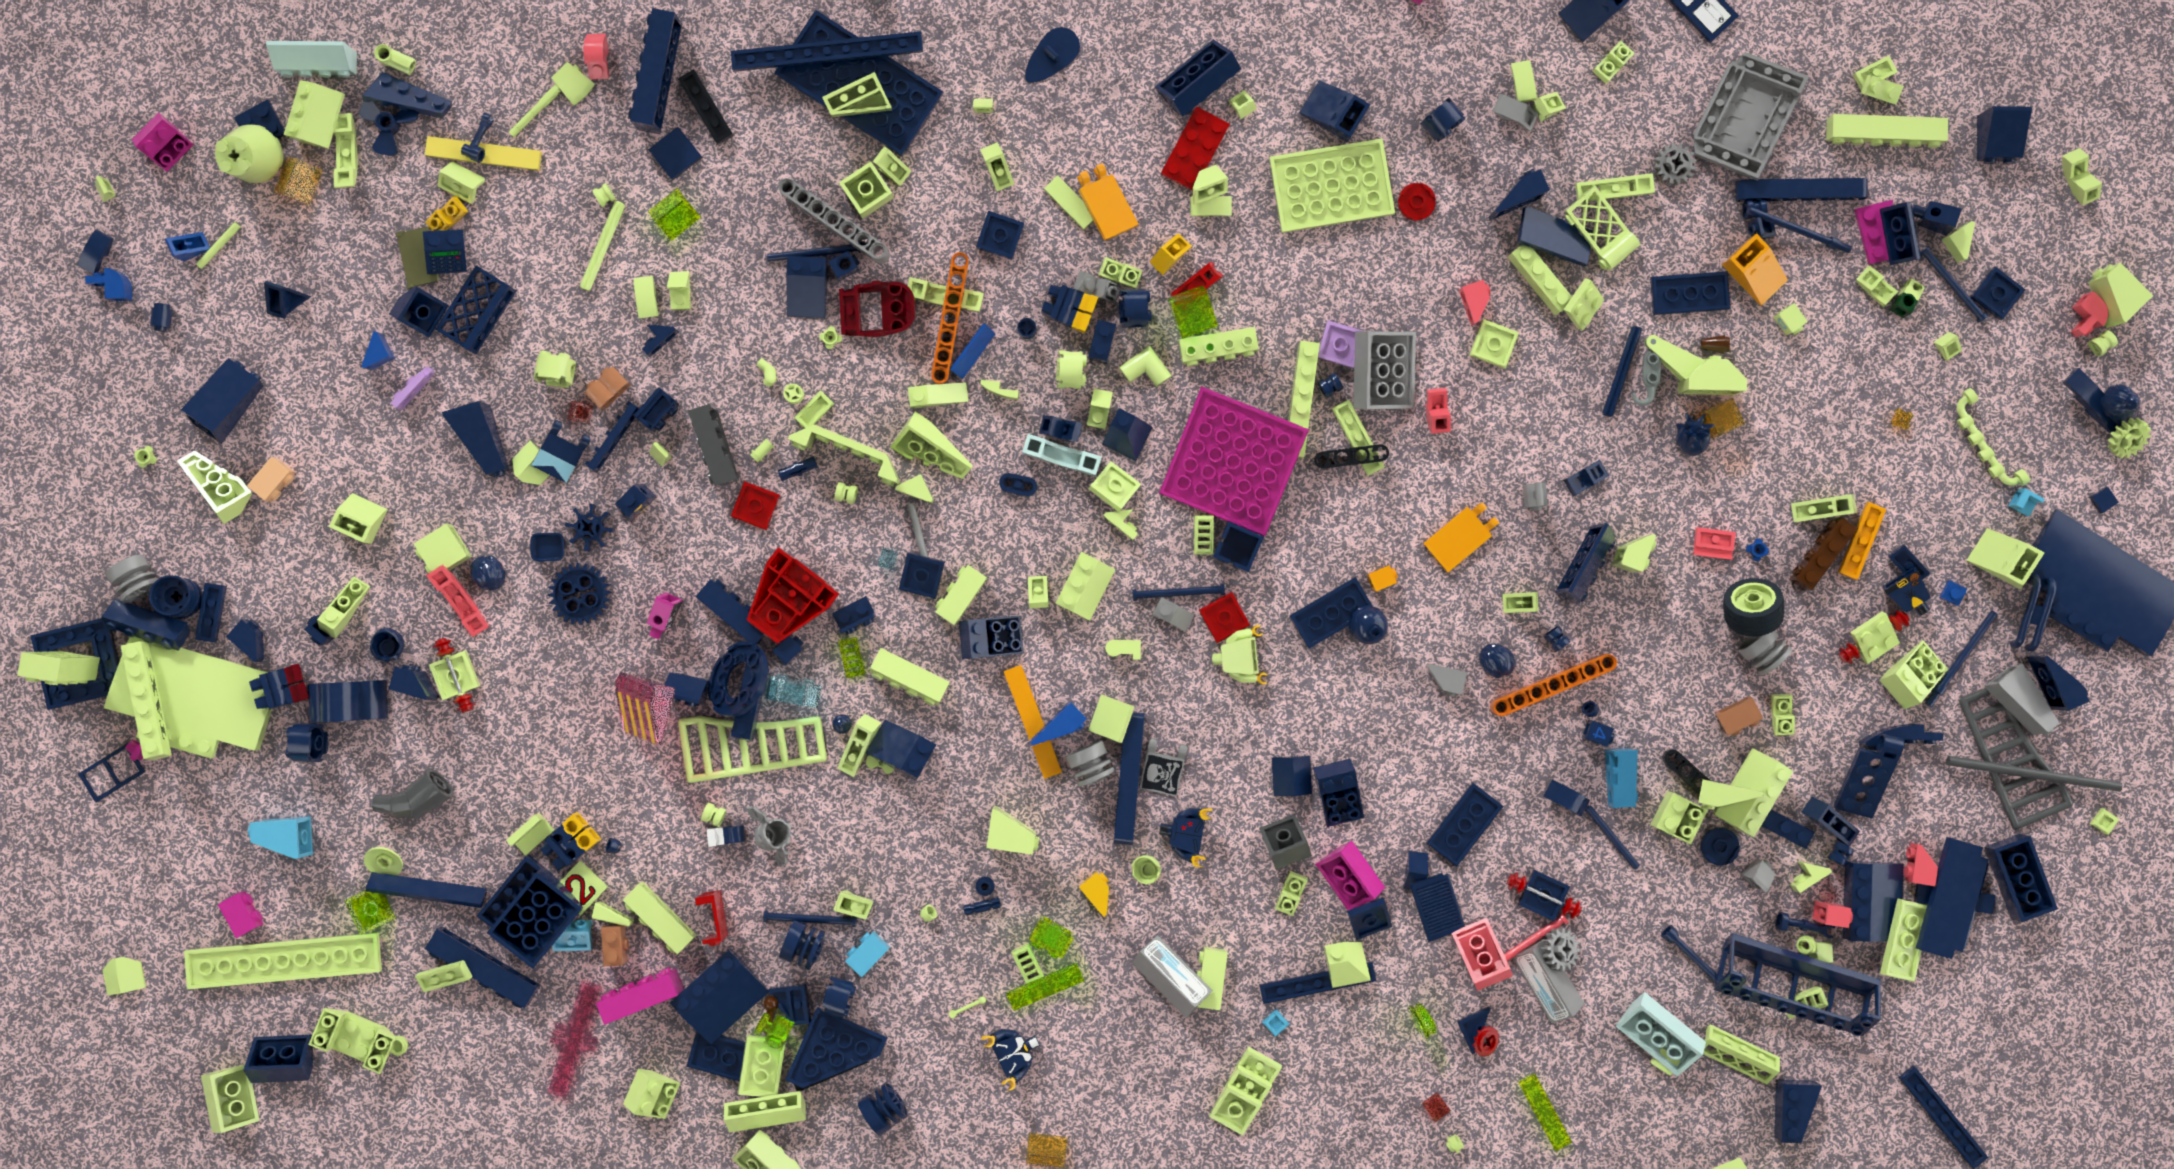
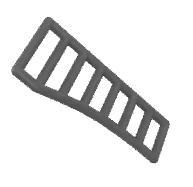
[1959,688,2073,830]

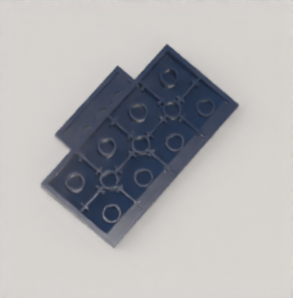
[2026,509,2174,656]

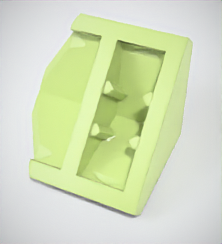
[512,440,550,485]
[103,957,146,995]

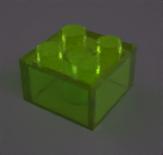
[1167,285,1218,339]
[1028,914,1074,959]

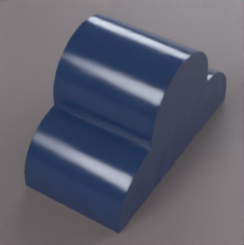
[308,680,388,722]

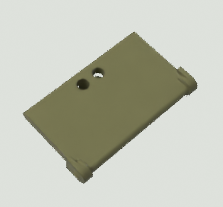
[395,227,440,290]

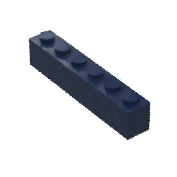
[425,927,541,1008]

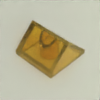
[273,157,323,206]

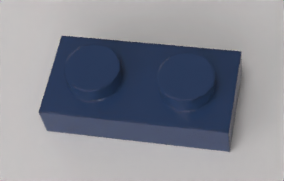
[1888,544,1931,580]

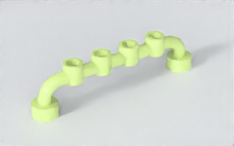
[1957,388,2030,486]

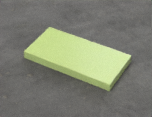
[1880,898,1927,982]

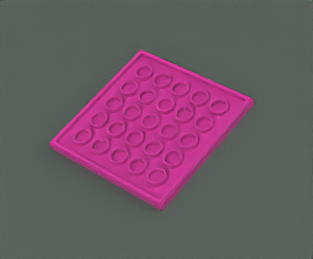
[1159,386,1309,536]

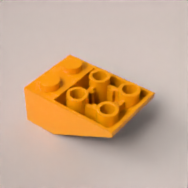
[1721,234,1788,306]

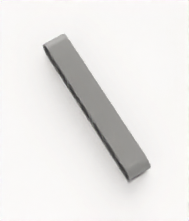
[778,178,890,264]

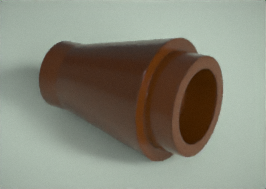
[1700,335,1730,354]

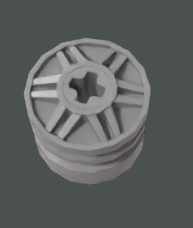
[105,554,158,603]
[1738,631,1792,675]
[1065,741,1115,787]

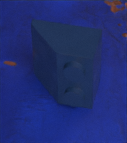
[389,664,439,700]

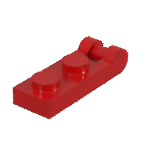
[1170,261,1223,310]

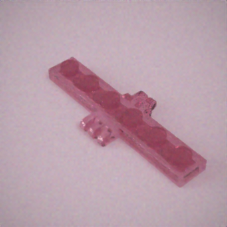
[548,980,601,1098]

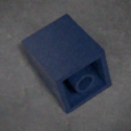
[1977,106,2032,165]

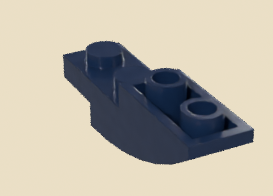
[1859,724,1943,750]

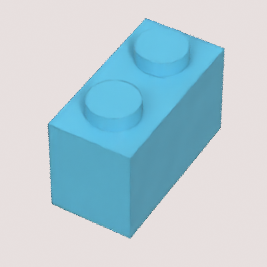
[845,931,890,977]

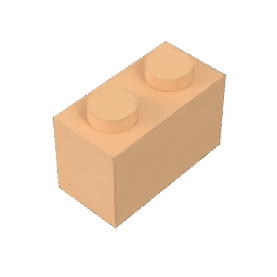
[247,456,296,502]

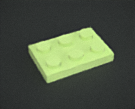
[738,1035,786,1097]

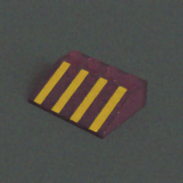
[615,672,676,746]

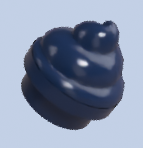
[832,714,852,734]

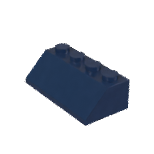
[1155,39,1241,117]

